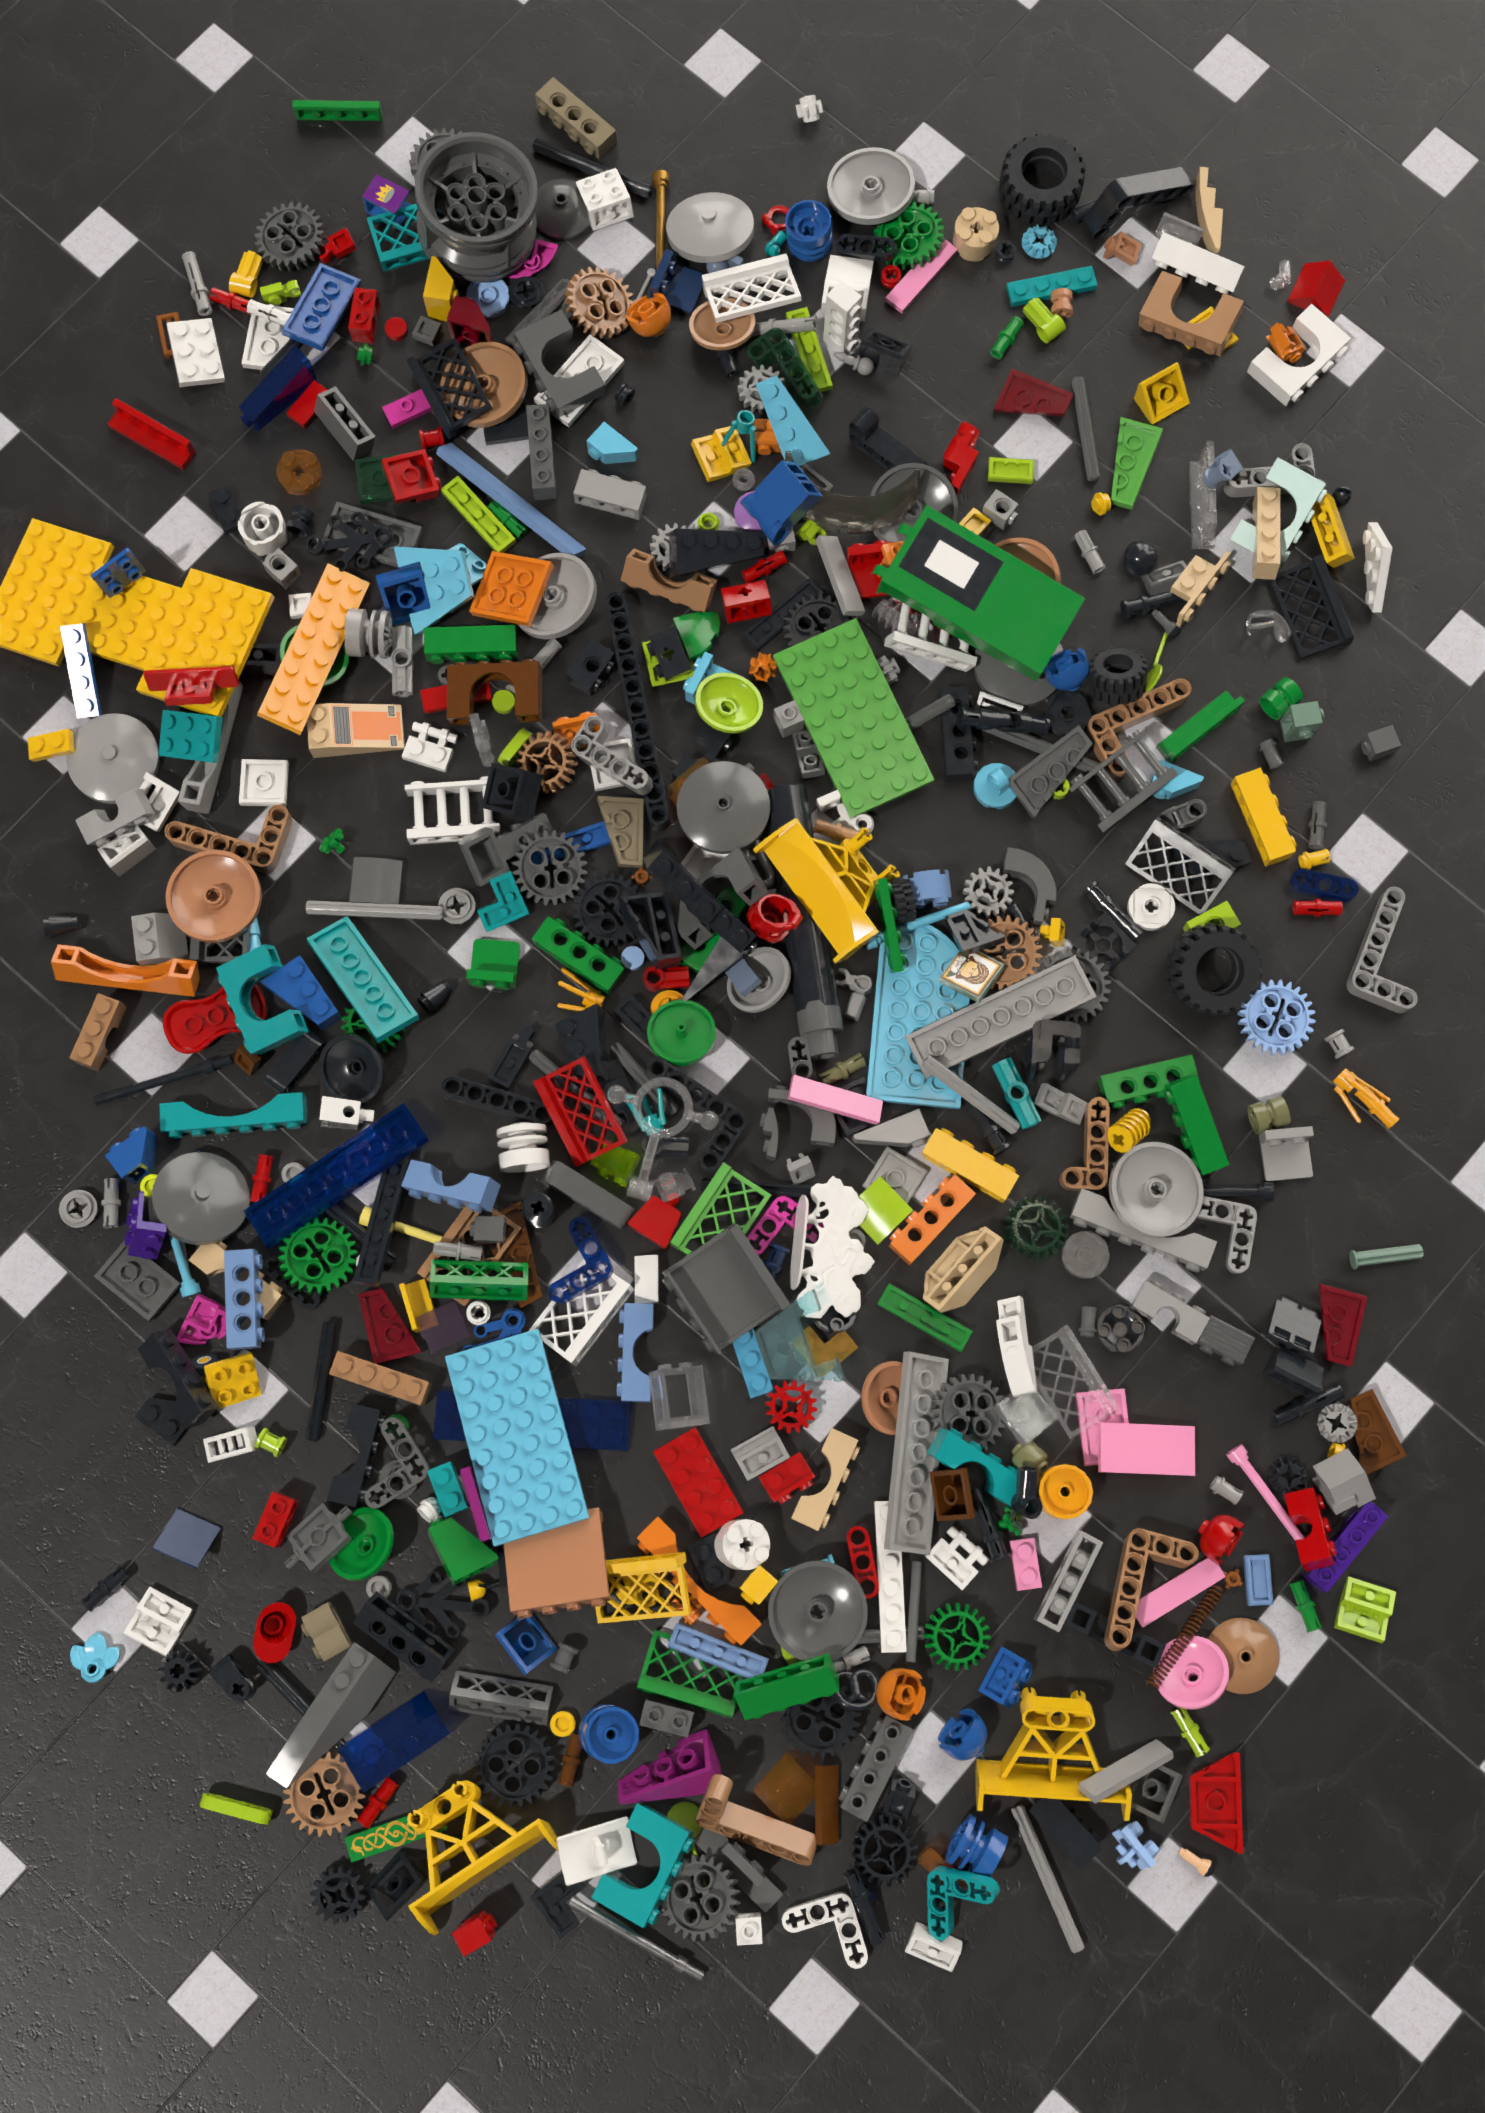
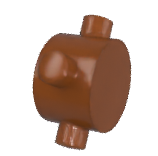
[632,867,652,888]
[1223,1569,1243,1589]

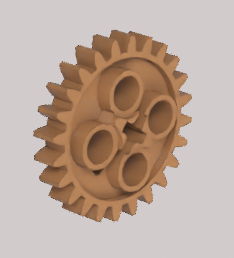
[564,266,634,339]
[979,915,1044,991]
[283,1752,366,1837]

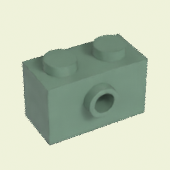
[1280,701,1324,742]

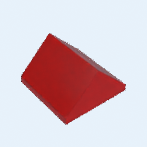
[1287,260,1345,318]

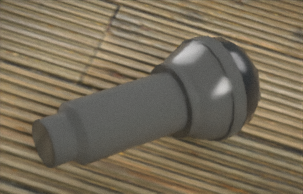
[1151,609,1181,638]

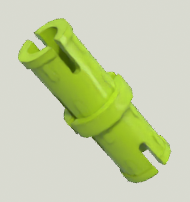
[1170,1707,1210,1757]

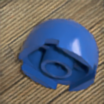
[1043,648,1090,691]
[938,1708,988,1761]

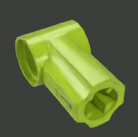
[1023,298,1066,343]

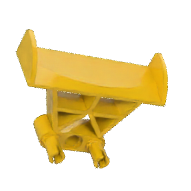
[753,818,900,964]
[975,1687,1132,1821]
[407,1780,558,1936]

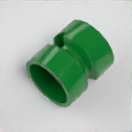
[1259,677,1303,720]

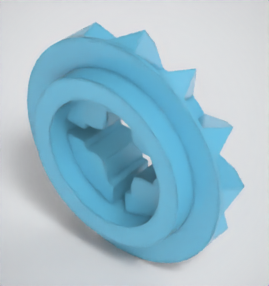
[1022,224,1057,259]

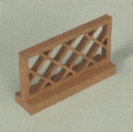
[417,1206,522,1307]

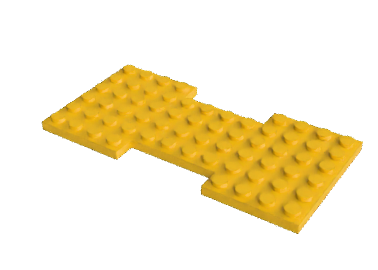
[0,518,275,717]

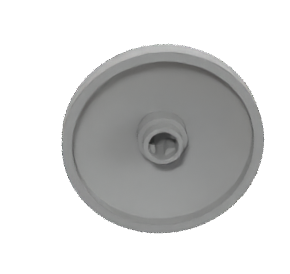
[827,147,915,225]
[666,192,754,263]
[517,553,597,639]
[66,713,160,804]
[1109,1142,1204,1238]

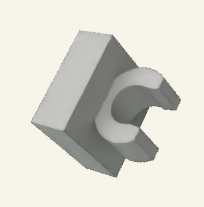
[786,1153,816,1184]

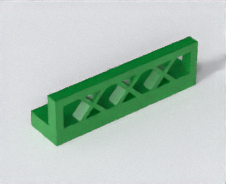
[1156,690,1245,764]
[429,1260,528,1301]

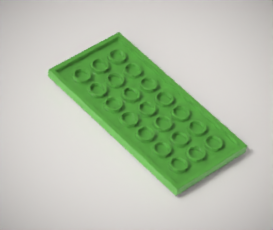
[773,618,934,820]

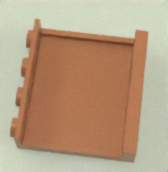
[504,1507,612,1618]

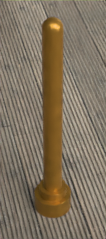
[652,170,669,270]

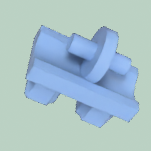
[1112,1821,1160,1870]

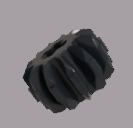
[158,1648,202,1692]

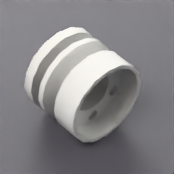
[496,1122,550,1173]

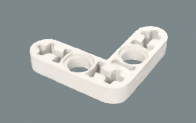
[782,1892,868,1969]

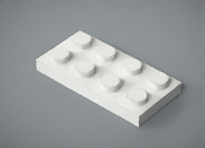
[534,334,625,427]

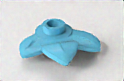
[70,1632,120,1683]

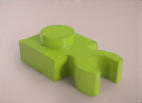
[260,280,301,306]

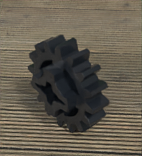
[310,1865,367,1925]

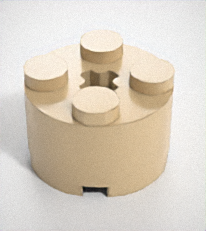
[953,207,999,261]

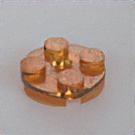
[276,449,323,495]

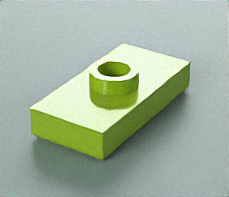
[988,457,1034,484]

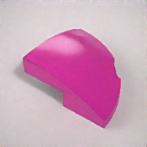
[505,239,558,279]
[176,1293,226,1345]

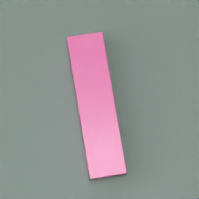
[885,239,958,314]
[788,1075,883,1125]
[1136,1558,1226,1628]

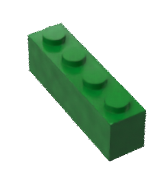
[424,625,518,664]
[1164,1075,1229,1175]
[734,1653,839,1720]

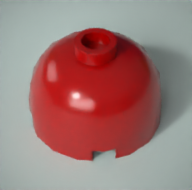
[1198,1515,1245,1566]

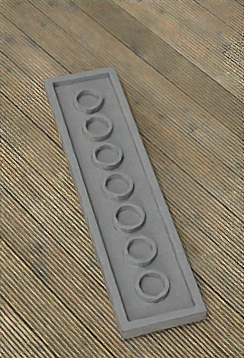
[905,955,1097,1080]
[884,1352,949,1555]

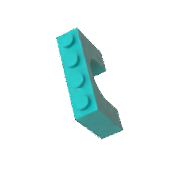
[216,944,309,1055]
[591,1803,695,1928]

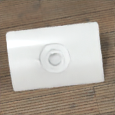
[557,1816,637,1886]

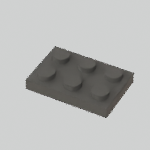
[94,1240,181,1322]

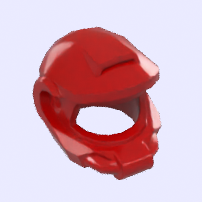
[747,894,803,943]

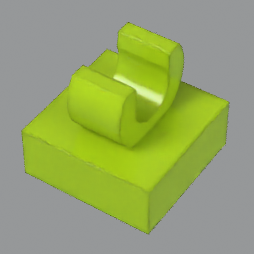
[795,517,826,545]

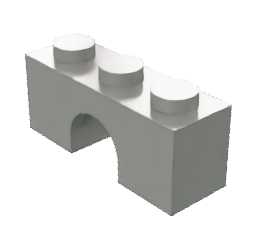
[75,788,155,847]
[1130,1280,1210,1345]

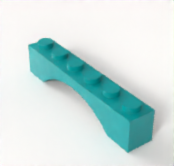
[160,1092,308,1139]

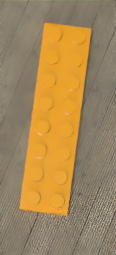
[257,564,370,735]

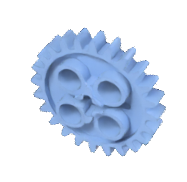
[1237,980,1316,1056]

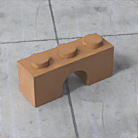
[69,993,127,1072]

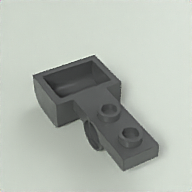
[458,813,553,887]

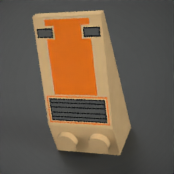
[307,703,405,758]

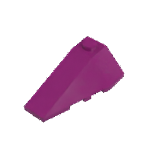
[618,1729,721,1805]

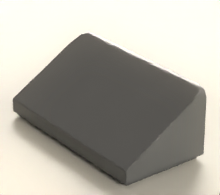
[1141,560,1187,596]

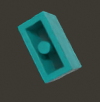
[427,1462,471,1517]

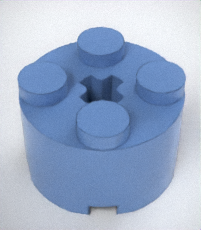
[902,870,952,910]

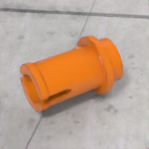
[670,1597,701,1625]

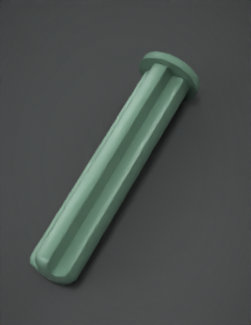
[1349,1244,1423,1269]

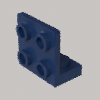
[650,249,704,314]

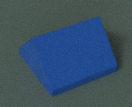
[495,1616,558,1675]

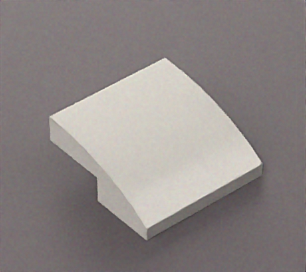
[123,1587,193,1657]

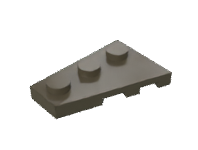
[597,796,644,868]

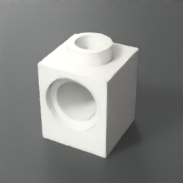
[735,1912,763,1946]

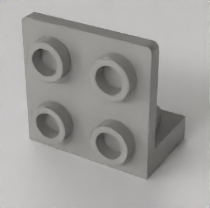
[1259,1126,1314,1182]

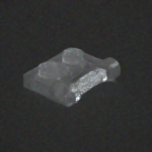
[469,713,495,767]

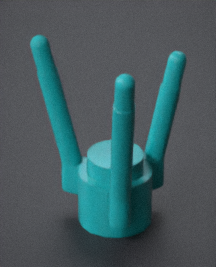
[721,410,756,463]
[620,1088,667,1136]

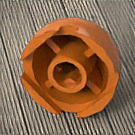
[626,293,671,337]
[876,1668,926,1721]

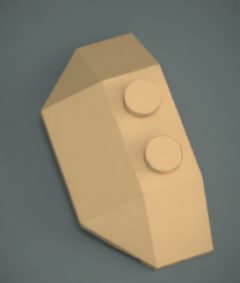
[923,1226,1004,1313]

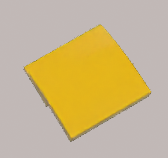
[691,426,752,482]

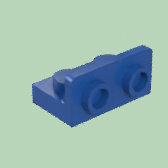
[978,1646,1033,1709]

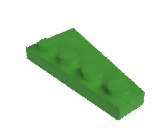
[1111,417,1163,510]

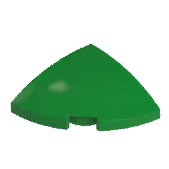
[673,612,720,661]

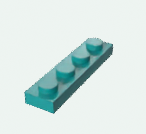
[1006,266,1097,307]

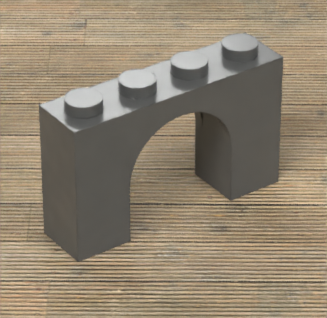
[513,309,605,418]
[670,847,768,949]

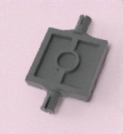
[284,1503,353,1573]

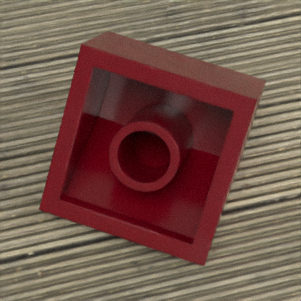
[446,296,493,346]

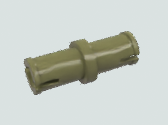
[818,1053,866,1085]

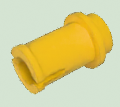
[1298,849,1331,870]

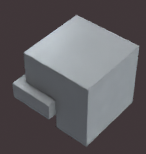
[1312,1448,1376,1515]

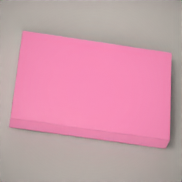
[1075,1389,1129,1466]

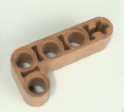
[1059,1097,1110,1191]

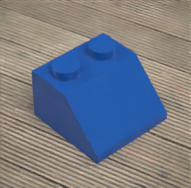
[376,564,431,626]

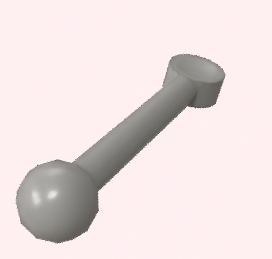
[633,268,656,302]

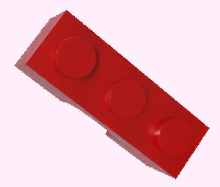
[1284,1487,1337,1572]

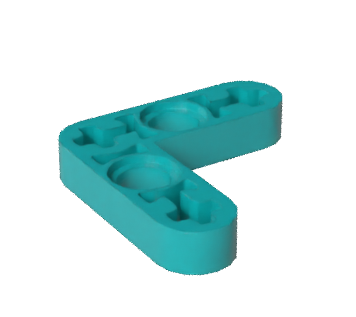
[927,1866,1000,1941]

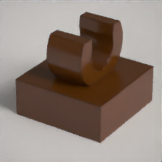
[233,1044,265,1076]

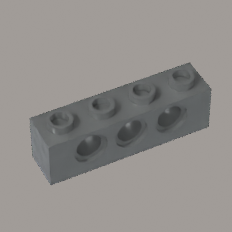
[526,404,557,500]

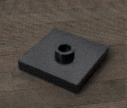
[483,400,529,446]

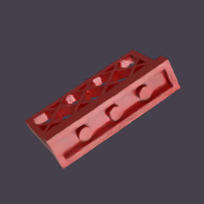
[533,1056,628,1167]

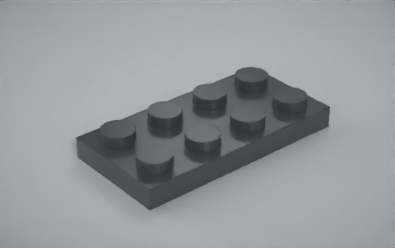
[322,502,423,568]

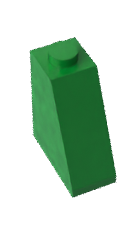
[427,1517,499,1586]

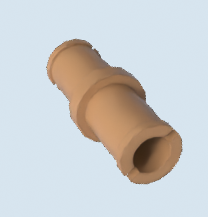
[813,818,859,841]

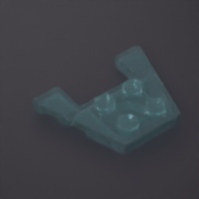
[754,1289,845,1382]

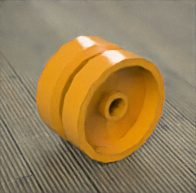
[1038,1464,1093,1519]

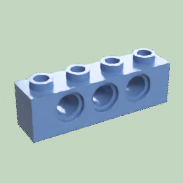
[224,1249,265,1350]

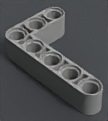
[1346,886,1418,1014]

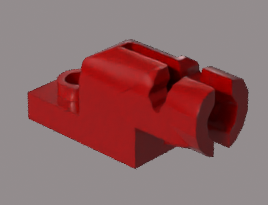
[943,422,980,497]

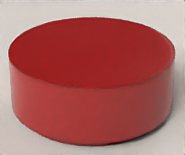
[385,317,408,341]

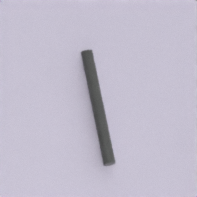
[906,1561,922,1663]

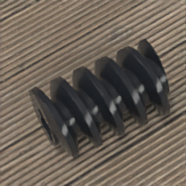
[523,1192,556,1229]

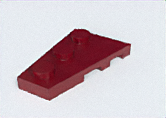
[994,369,1073,417]
[1318,1284,1368,1367]
[358,1288,422,1364]

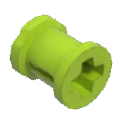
[255,1428,287,1458]

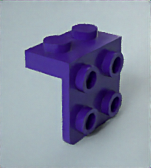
[124,1191,167,1259]

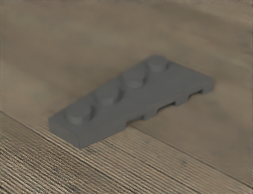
[1008,725,1093,818]

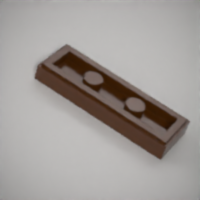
[815,1764,839,1845]

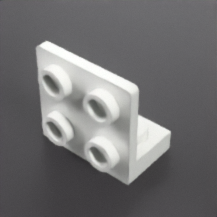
[576,168,634,231]

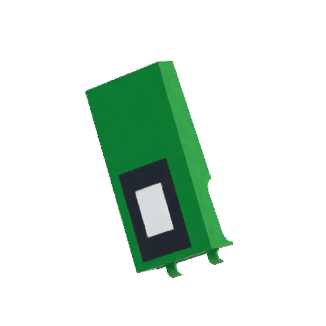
[871,505,1085,681]

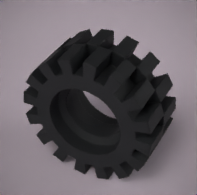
[890,880,916,924]

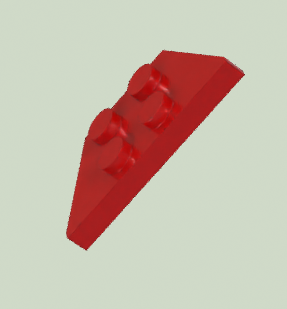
[1189,1752,1243,1854]

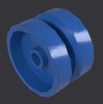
[579,1704,639,1764]

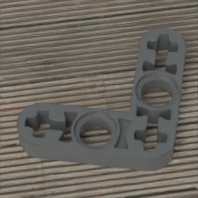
[365,1418,430,1508]

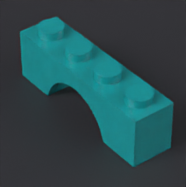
[926,1428,1017,1506]

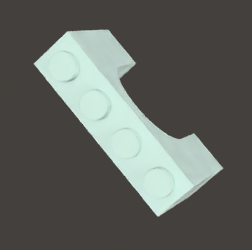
[1230,457,1327,564]

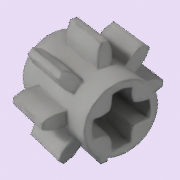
[877,655,901,685]

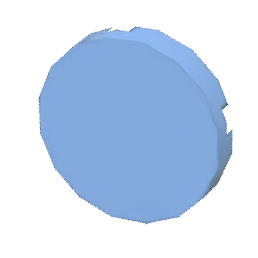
[466,279,510,319]

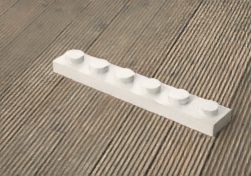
[874,1501,907,1653]

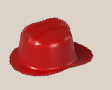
[253,1602,296,1663]

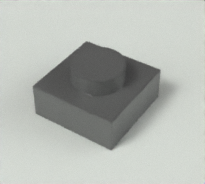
[412,316,442,346]

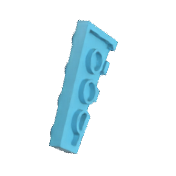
[756,375,830,466]

